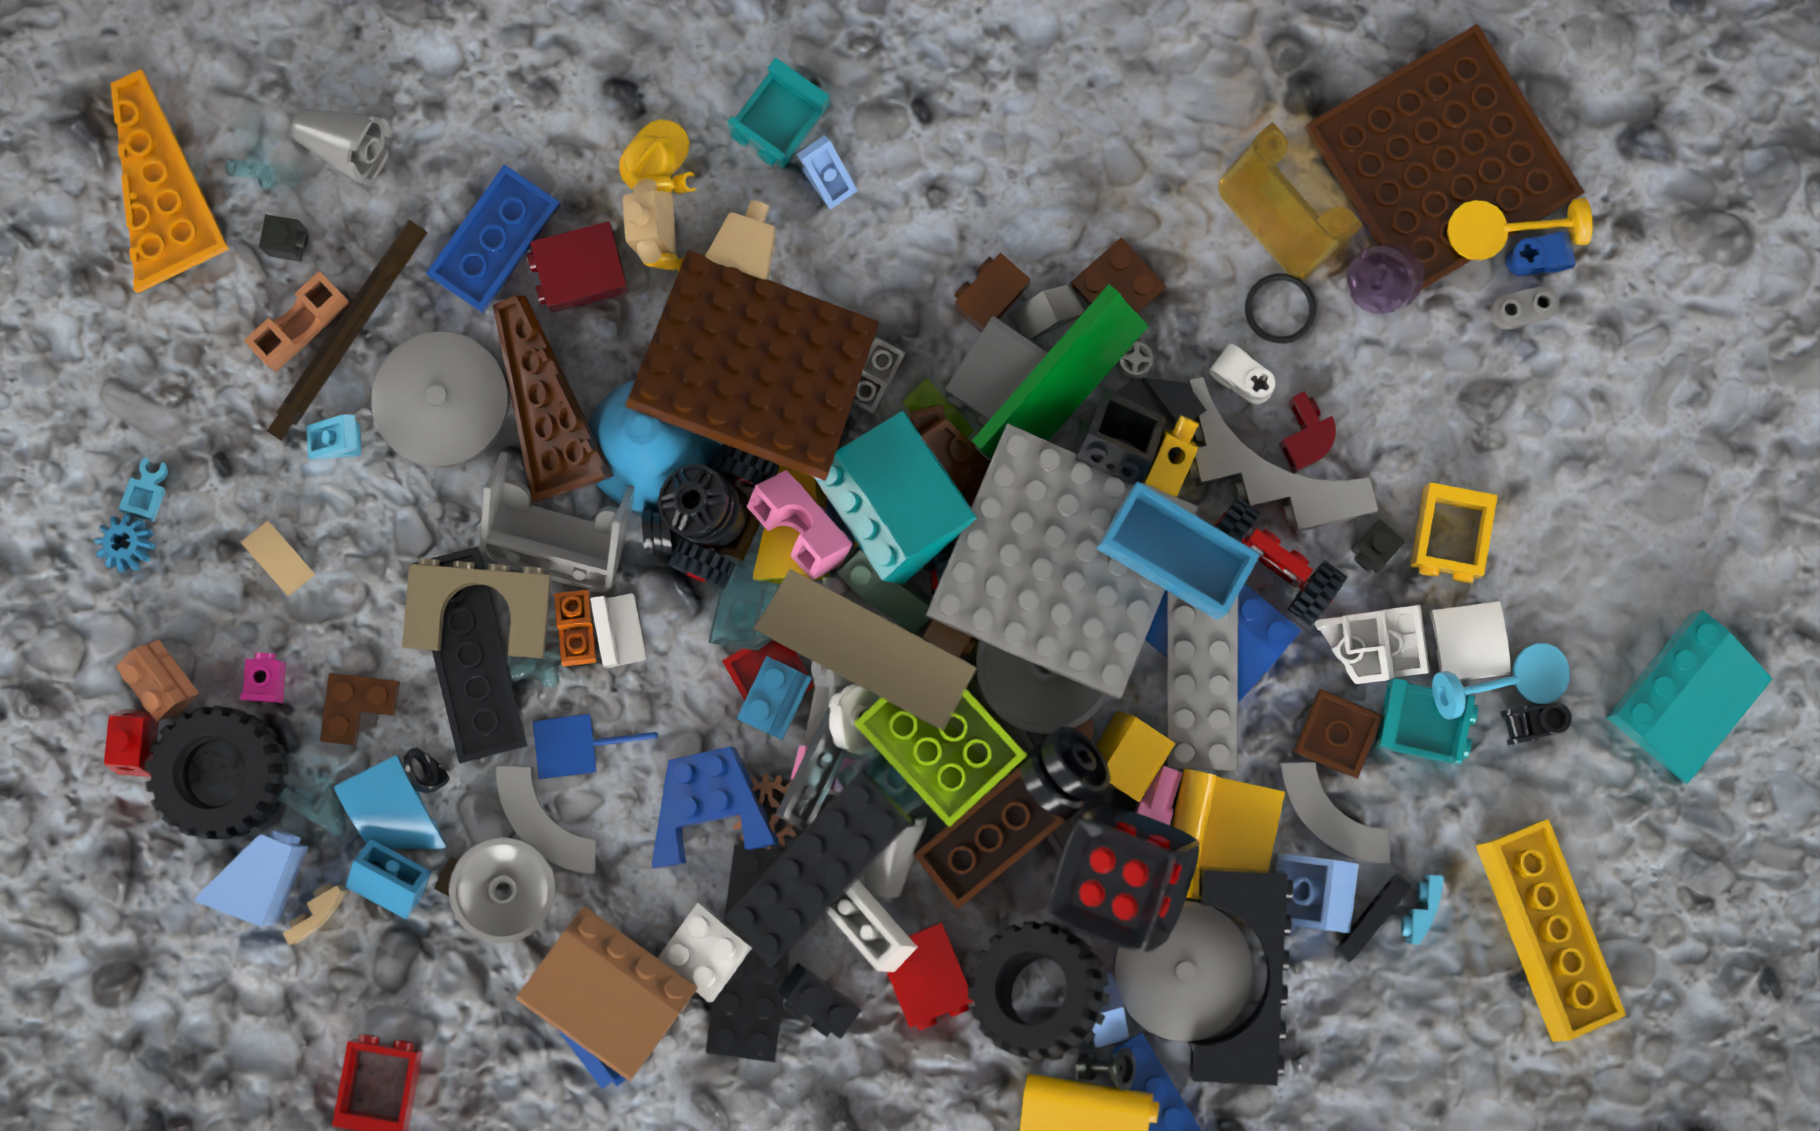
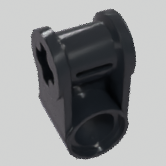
[1500,703,1572,746]

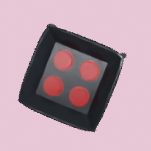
[1049,805,1200,953]

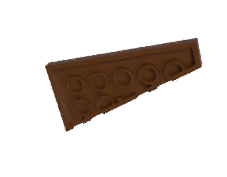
[493,295,614,502]

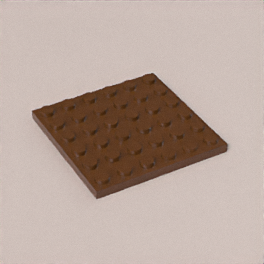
[1304,24,1585,297]
[625,249,879,481]

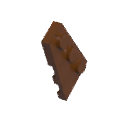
[920,419,991,507]

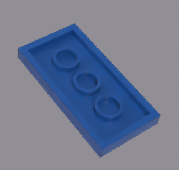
[426,164,561,314]

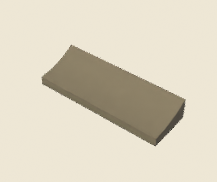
[753,569,977,731]

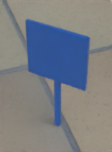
[532,714,658,779]

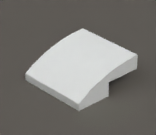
[1431,601,1511,681]

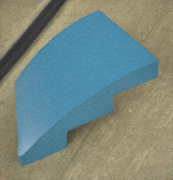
[333,755,448,849]

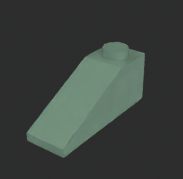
[837,545,931,634]

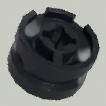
[642,508,674,556]

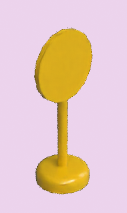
[1447,198,1593,261]

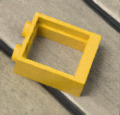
[1410,482,1498,583]

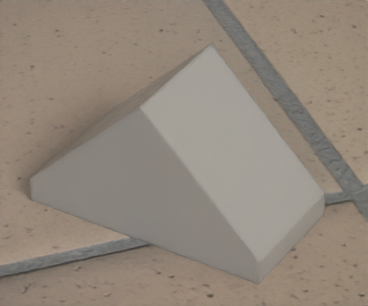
[1010,284,1085,341]

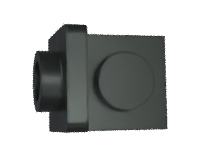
[1351,519,1405,573]

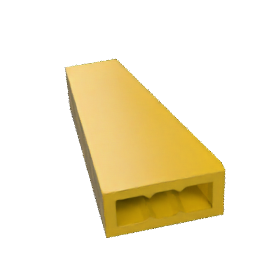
[753,465,829,586]

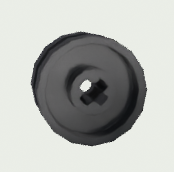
[1020,727,1111,818]

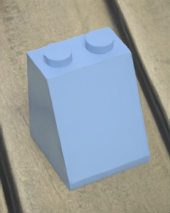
[195,830,309,927]

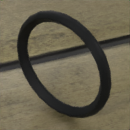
[1245,273,1316,343]

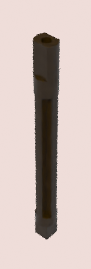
[267,219,427,441]

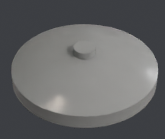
[371,332,510,468]
[1113,901,1253,1041]

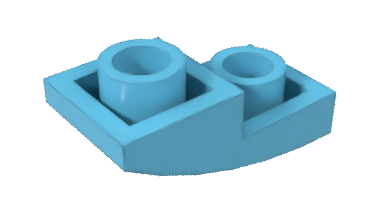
[1401,875,1444,945]

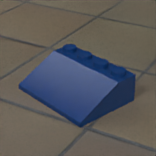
[1145,583,1302,703]

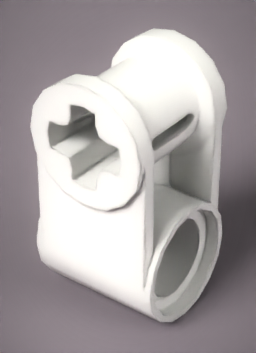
[1209,344,1275,405]

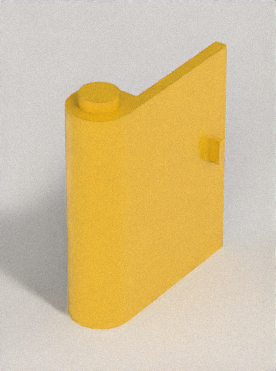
[1171,769,1285,900]
[1020,1073,1160,1131]

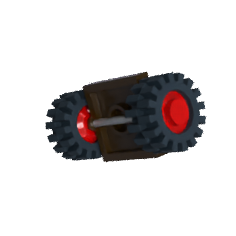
[668,443,779,590]

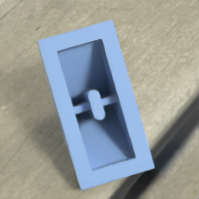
[1092,971,1129,1048]

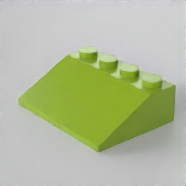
[854,689,1027,827]

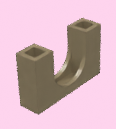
[402,558,551,659]

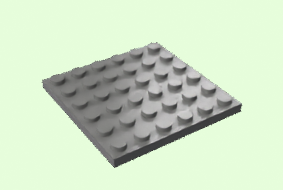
[925,424,1199,700]

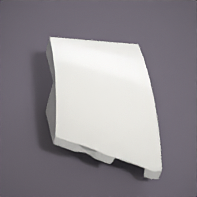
[1314,604,1430,684]

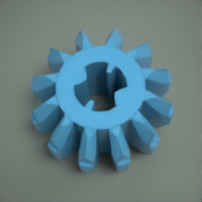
[94,514,156,573]

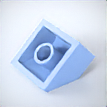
[1276,853,1359,933]

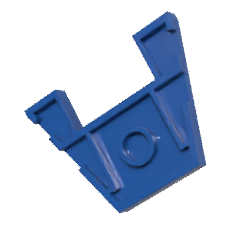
[652,746,779,869]

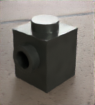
[259,214,309,262]

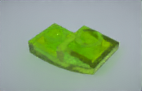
[900,378,974,437]

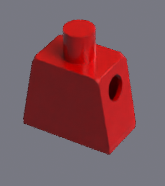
[104,709,159,777]

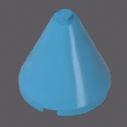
[588,380,722,513]

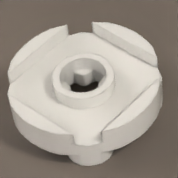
[829,684,880,754]

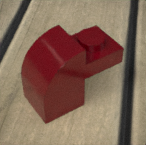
[1278,391,1336,474]

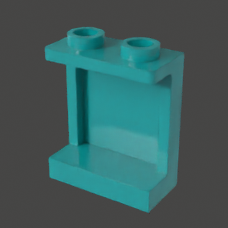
[727,57,831,168]
[1374,678,1478,765]

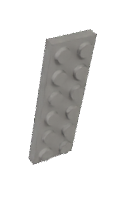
[1167,592,1239,770]

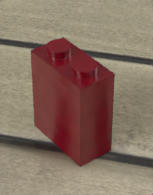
[527,221,630,313]

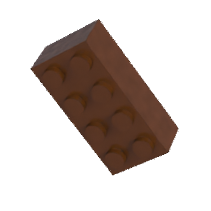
[913,767,1068,909]

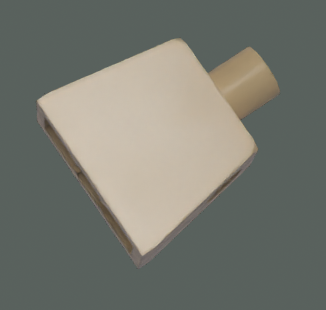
[705,200,776,280]

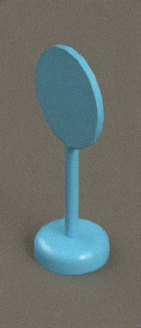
[1432,643,1570,720]

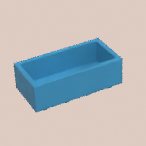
[1096,482,1261,620]

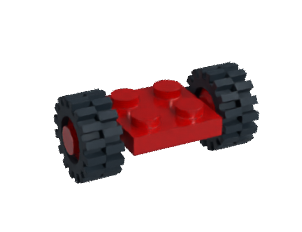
[1213,497,1347,626]

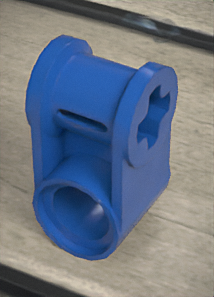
[1505,231,1576,276]

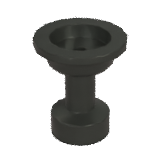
[1076,1047,1136,1091]

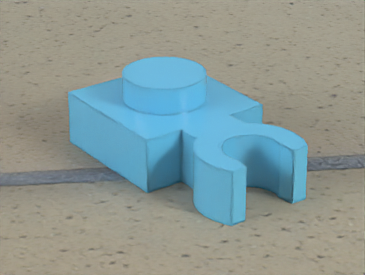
[118,458,168,522]

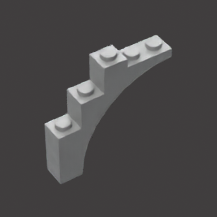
[1188,377,1378,533]

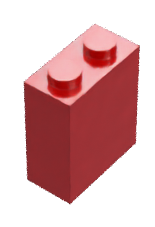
[887,922,973,1031]

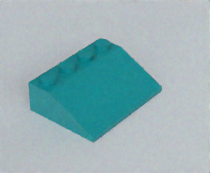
[814,411,977,584]
[1606,610,1773,784]

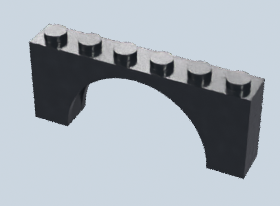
[1189,866,1293,1086]

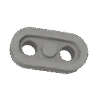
[1490,286,1559,330]

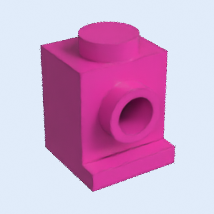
[240,653,286,704]

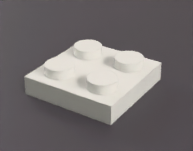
[658,903,752,1002]

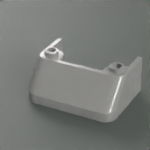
[479,451,635,593]

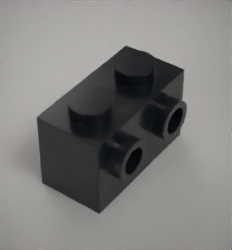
[777,962,861,1039]

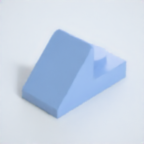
[797,135,858,210]

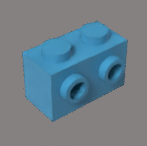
[345,839,432,919]

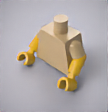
[623,172,696,272]

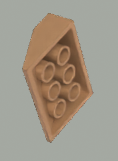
[515,906,698,1082]

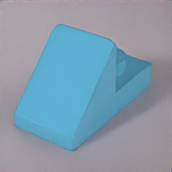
[306,414,362,460]

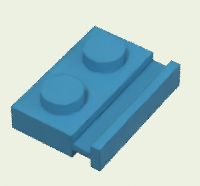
[737,656,812,741]

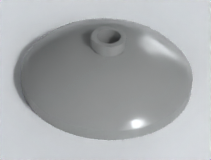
[449,837,555,943]

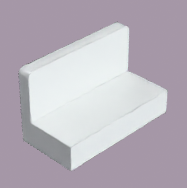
[590,593,647,668]

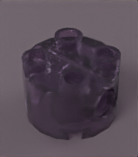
[1346,244,1424,314]

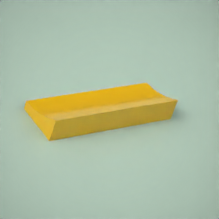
[1475,819,1627,1042]

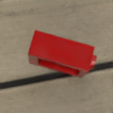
[332,1034,423,1131]

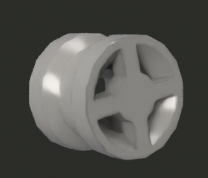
[1117,342,1153,380]

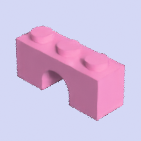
[747,470,853,580]

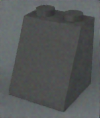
[944,316,1048,428]

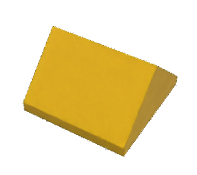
[1095,710,1175,803]

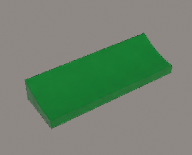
[971,284,1149,460]

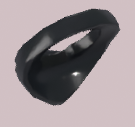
[403,748,450,793]

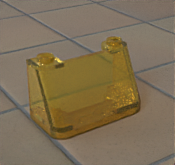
[1218,122,1363,280]

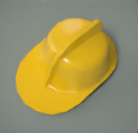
[619,120,690,190]

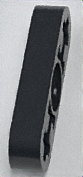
[1335,873,1411,963]

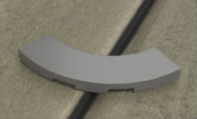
[1280,762,1390,863]
[496,766,598,874]

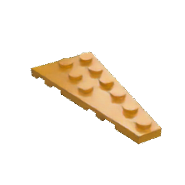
[110,69,230,293]

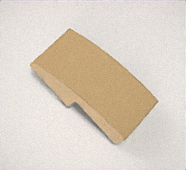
[240,520,315,597]
[282,883,347,945]

